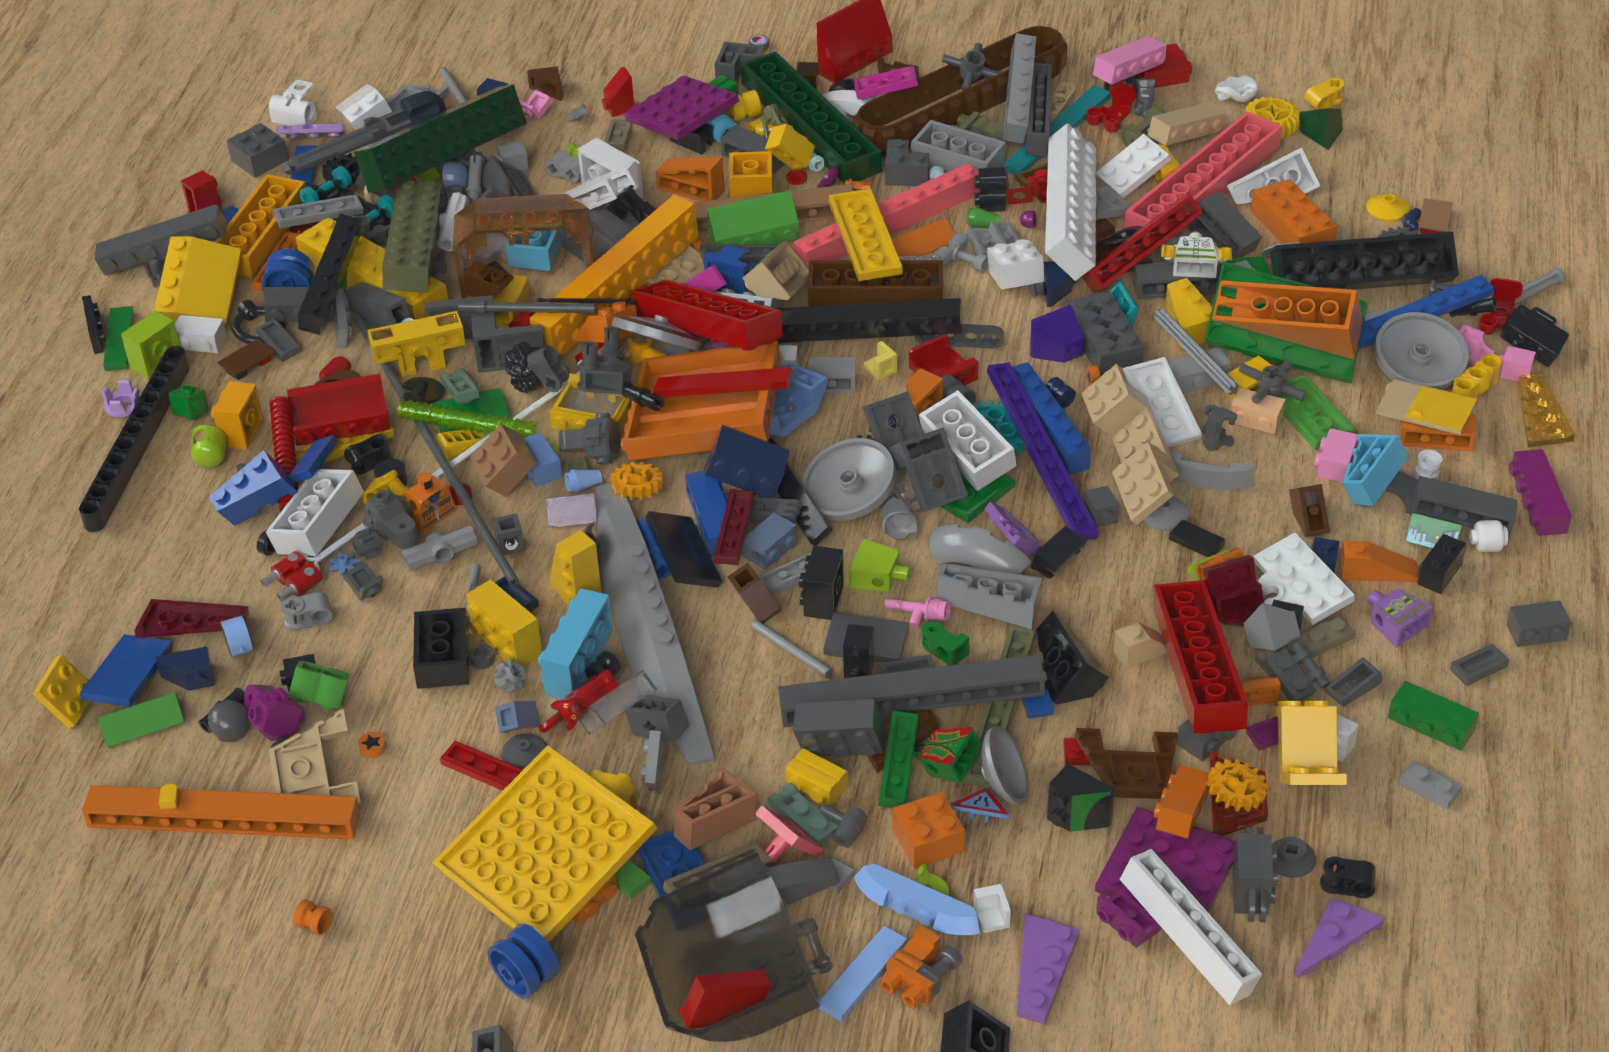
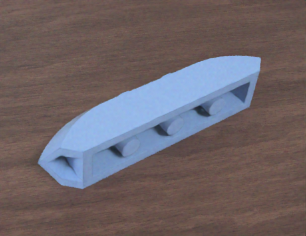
[854,864,980,935]

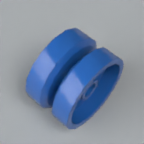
[261,249,315,292]
[487,923,560,999]

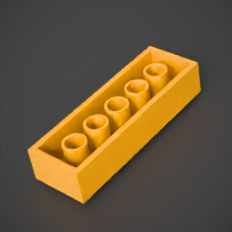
[215,174,306,278]

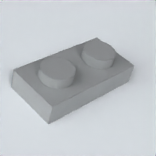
[1399,761,1462,810]

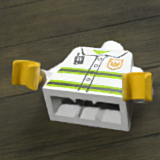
[1161,232,1232,278]

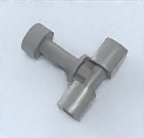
[933,233,988,273]

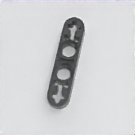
[915,324,1004,349]

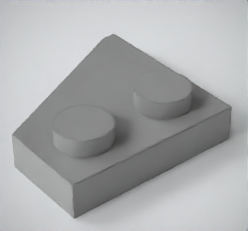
[1096,185,1131,220]
[641,730,667,790]

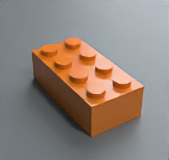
[1251,179,1337,243]

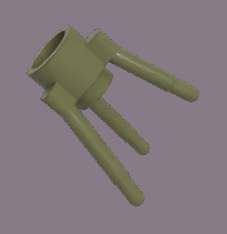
[760,104,789,138]

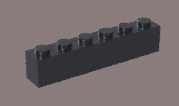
[298,214,361,335]

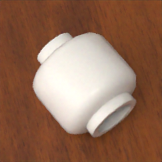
[1469,520,1508,553]

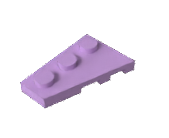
[276,123,346,138]

